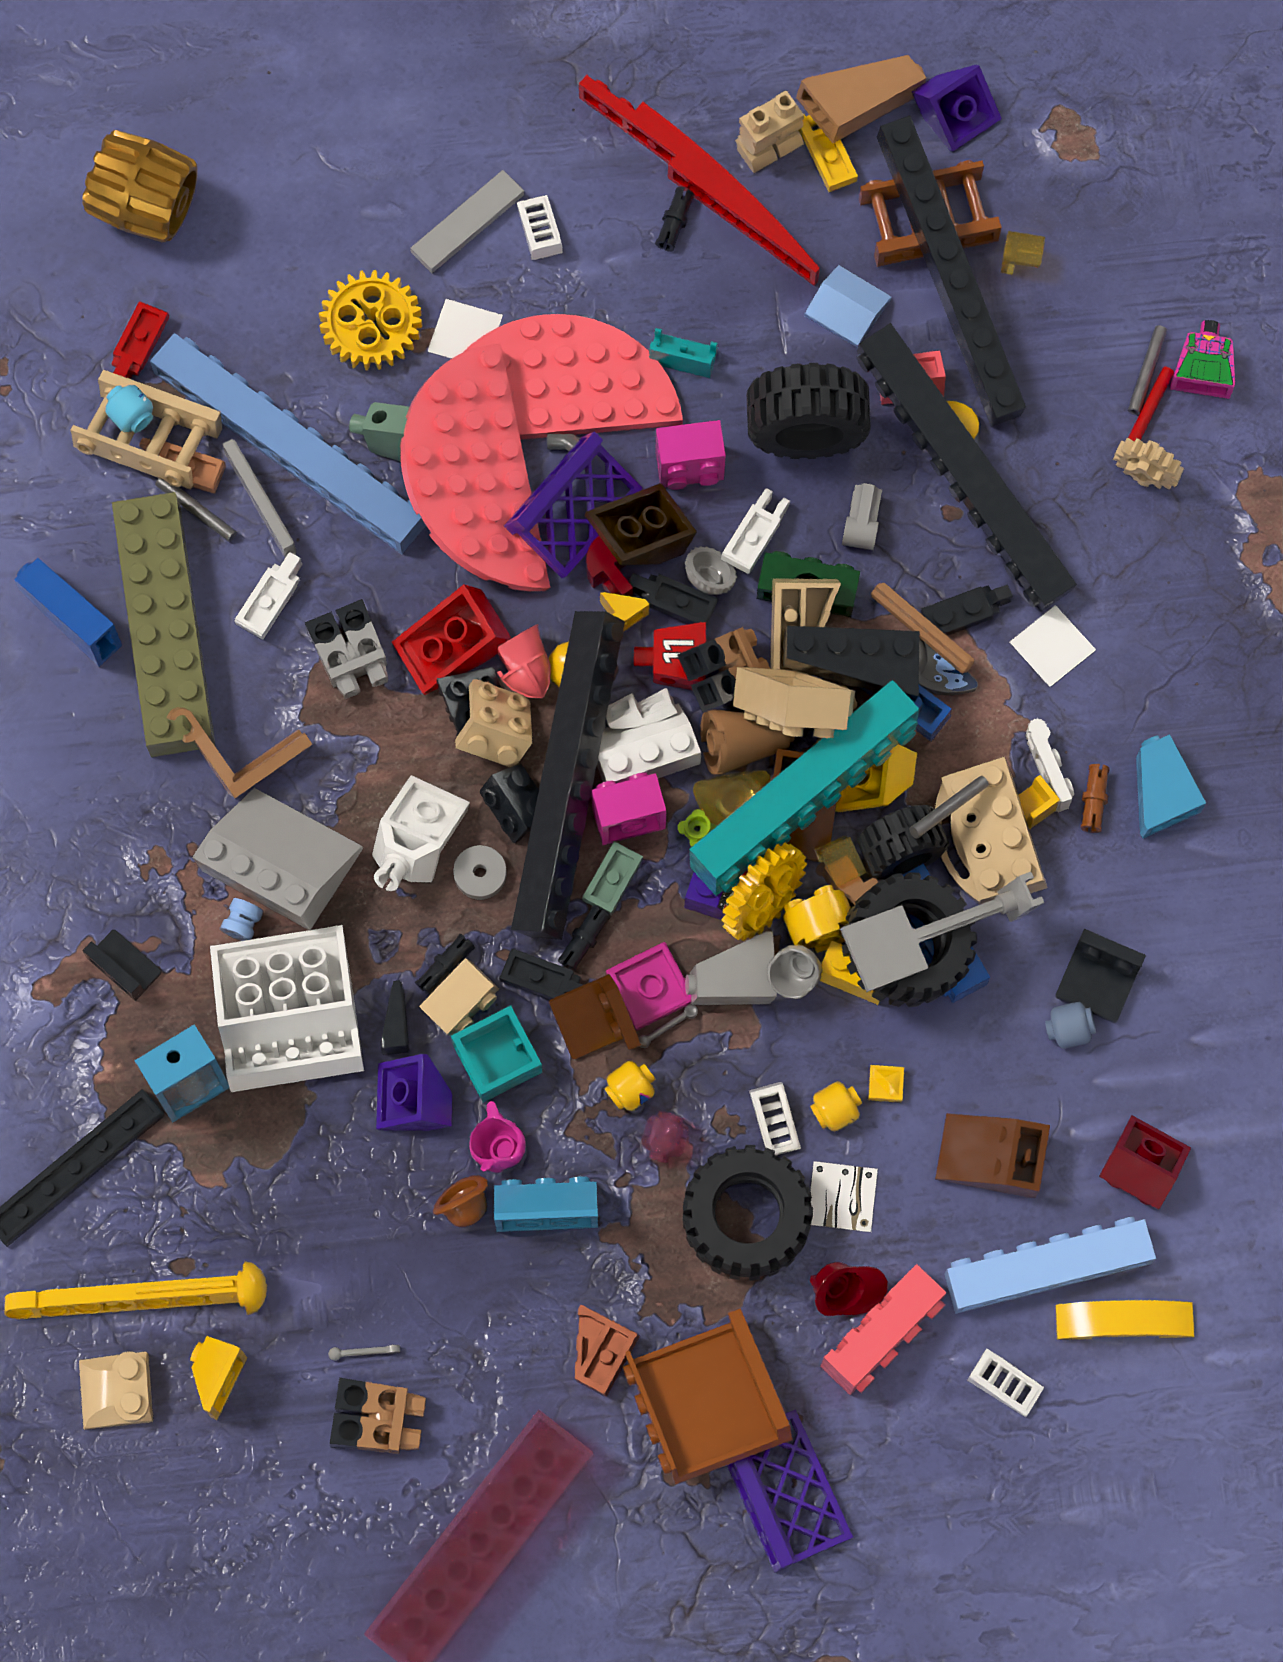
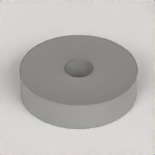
[453,845,507,900]

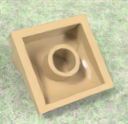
[79,1352,153,1430]

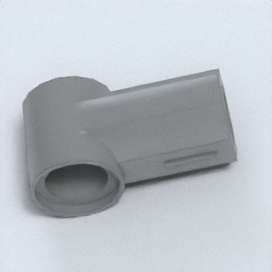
[842,483,882,551]

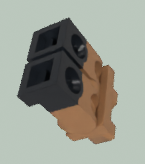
[677,627,770,712]
[330,1377,426,1454]

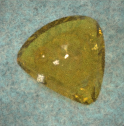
[693,770,771,826]

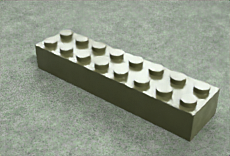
[112,492,216,757]

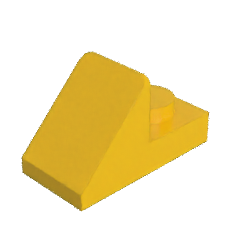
[600,592,649,631]

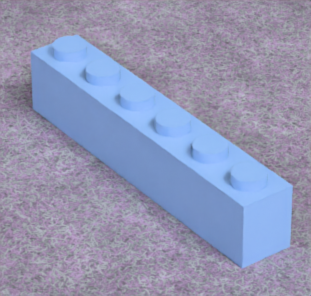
[944,1217,1156,1314]

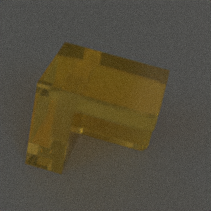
[1000,231,1045,275]
[814,836,866,886]

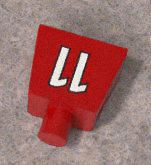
[634,622,706,690]

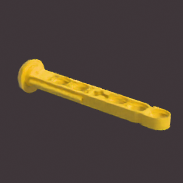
[4,1261,267,1319]

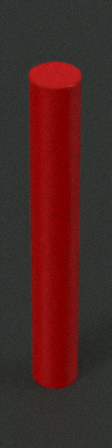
[1128,366,1174,442]

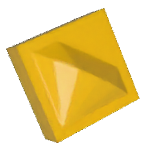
[868,1065,904,1102]

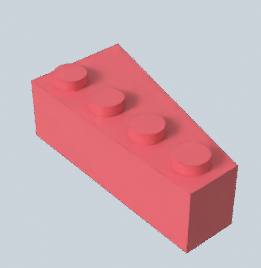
[820,1264,947,1395]

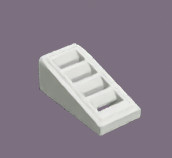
[517,195,563,260]
[749,1082,801,1155]
[967,1349,1044,1417]

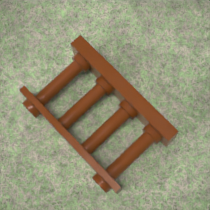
[859,160,1002,267]

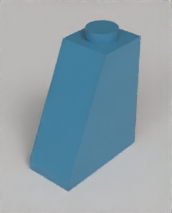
[1136,735,1206,839]

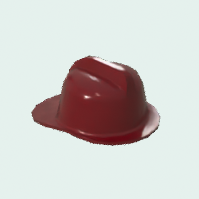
[810,1262,888,1316]

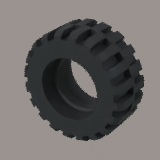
[746,363,871,459]
[841,872,977,1007]
[682,1145,813,1281]

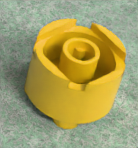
[783,885,851,953]

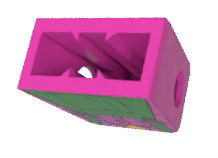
[1170,320,1235,399]

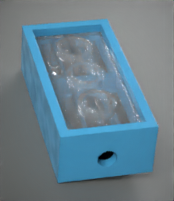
[135,1024,230,1123]

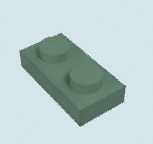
[582,841,643,916]

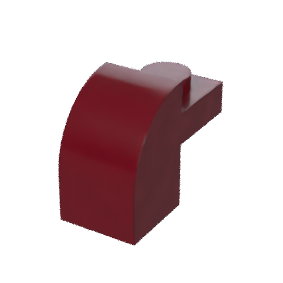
[586,536,633,597]

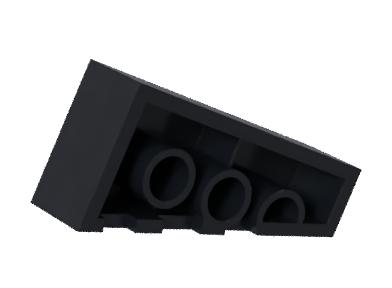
[783,626,920,703]

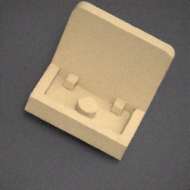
[455,679,532,767]

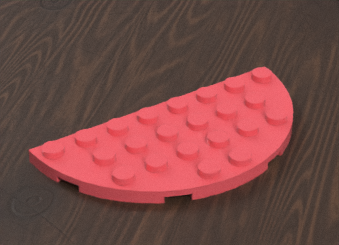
[464,314,683,440]
[401,343,550,591]

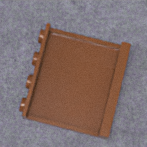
[623,1308,793,1485]

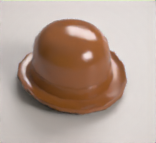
[433,1175,488,1227]

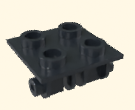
[436,667,501,737]

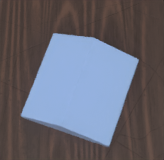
[805,265,892,348]

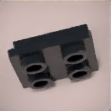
[1055,929,1146,1023]

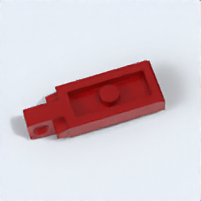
[111,302,170,379]

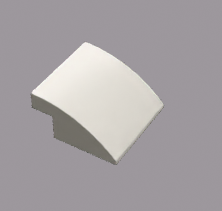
[210,925,364,1092]

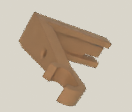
[167,707,312,798]

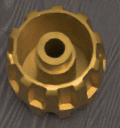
[82,130,197,242]

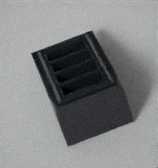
[380,980,410,1055]

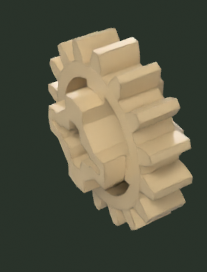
[1113,438,1184,489]

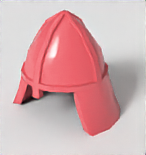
[497,624,551,698]

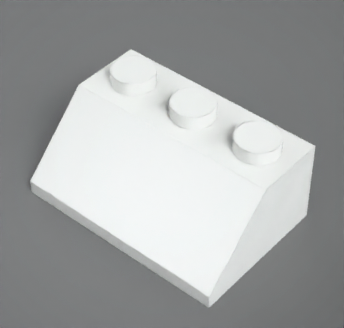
[597,703,701,784]

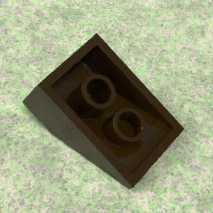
[585,483,697,565]

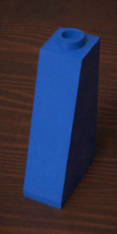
[14,558,123,667]

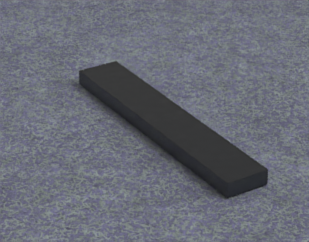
[0,1088,165,1247]

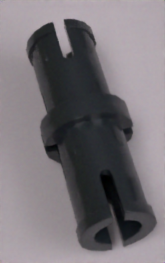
[655,187,695,252]
[557,905,611,972]
[415,934,475,996]

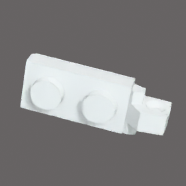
[234,552,303,640]

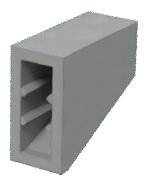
[685,931,777,1005]

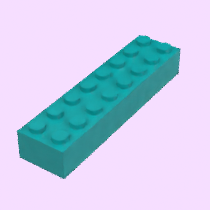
[689,680,919,896]

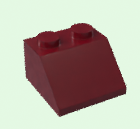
[1099,1115,1191,1210]

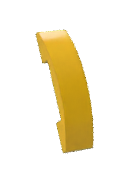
[1055,1300,1194,1340]

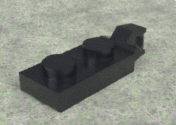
[629,573,718,627]
[921,584,1013,636]
[499,948,583,1000]

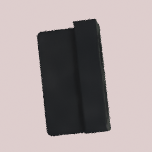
[82,929,161,1001]

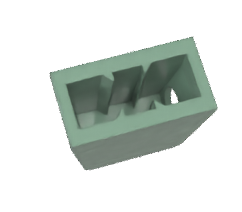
[349,402,410,462]

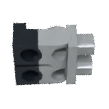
[305,599,388,699]

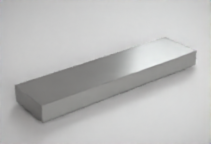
[410,170,524,273]
[223,439,296,558]

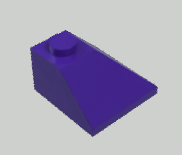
[912,65,1002,152]
[376,1054,452,1131]

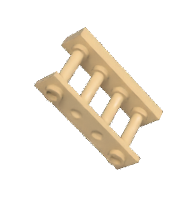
[71,370,222,489]

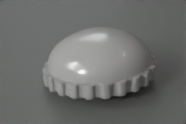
[685,546,737,595]

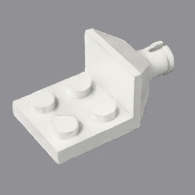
[372,775,470,891]

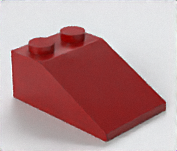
[392,584,512,695]

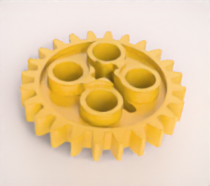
[319,270,422,371]
[721,842,807,941]

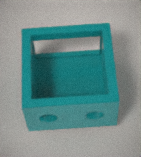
[451,1006,543,1103]

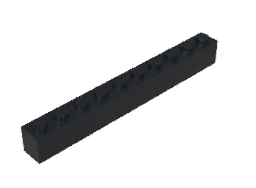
[876,115,1026,427]
[856,323,1077,612]
[511,611,625,940]

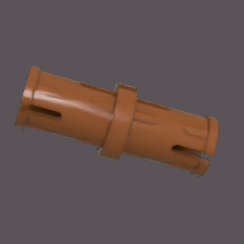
[1081,764,1110,833]

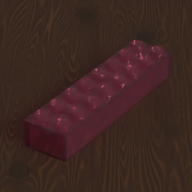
[364,1410,594,1662]

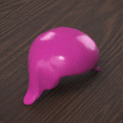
[469,1101,526,1173]

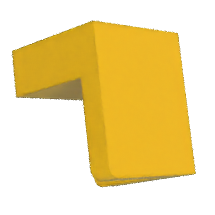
[1018,775,1060,829]

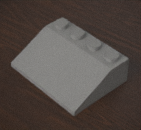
[192,788,363,930]

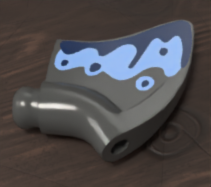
[919,641,978,695]

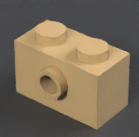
[419,958,499,1036]

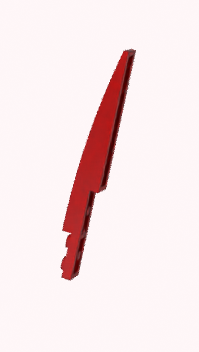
[579,75,820,286]

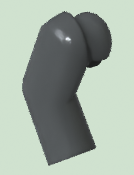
[547,434,580,451]

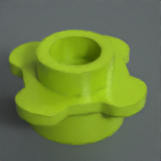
[678,809,717,847]

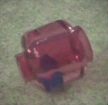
[641,1111,689,1163]

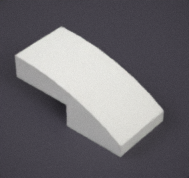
[606,688,677,729]

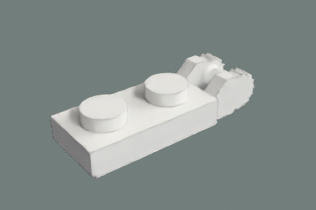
[721,488,790,574]
[1025,718,1074,812]

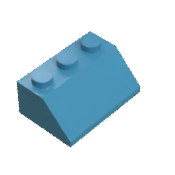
[494,1177,598,1232]

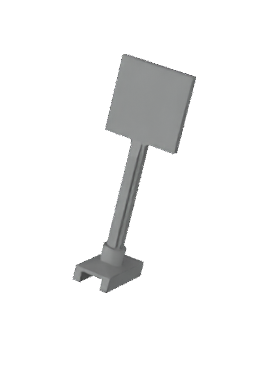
[840,872,1044,992]

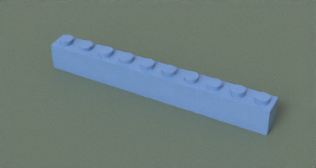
[150,333,426,554]

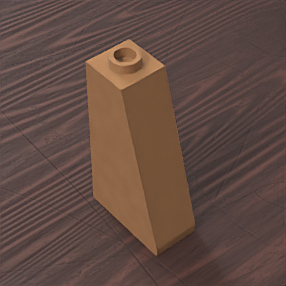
[796,55,927,144]

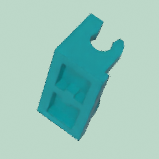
[649,328,718,378]

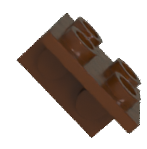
[549,974,641,1059]

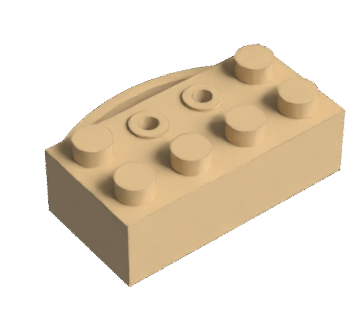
[733,667,855,738]
[935,757,1047,905]

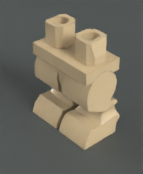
[735,91,804,173]

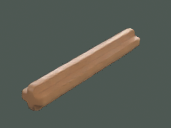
[871,583,974,673]

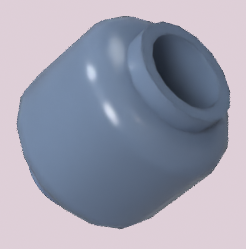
[1045,1002,1096,1049]

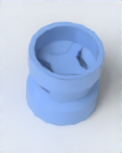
[220,898,263,941]

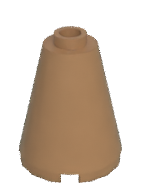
[700,709,795,775]

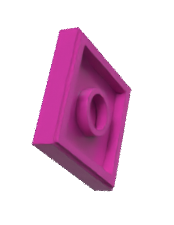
[606,942,691,1031]

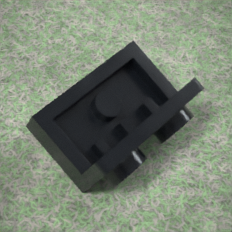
[480,763,539,843]

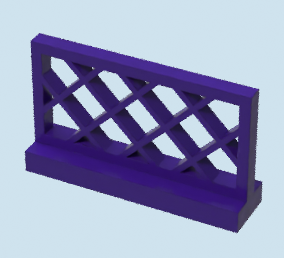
[504,431,642,579]
[727,1409,853,1573]

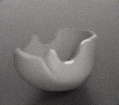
[768,945,822,999]

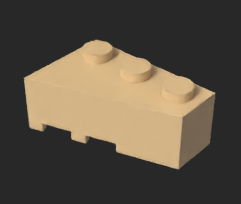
[770,578,841,674]

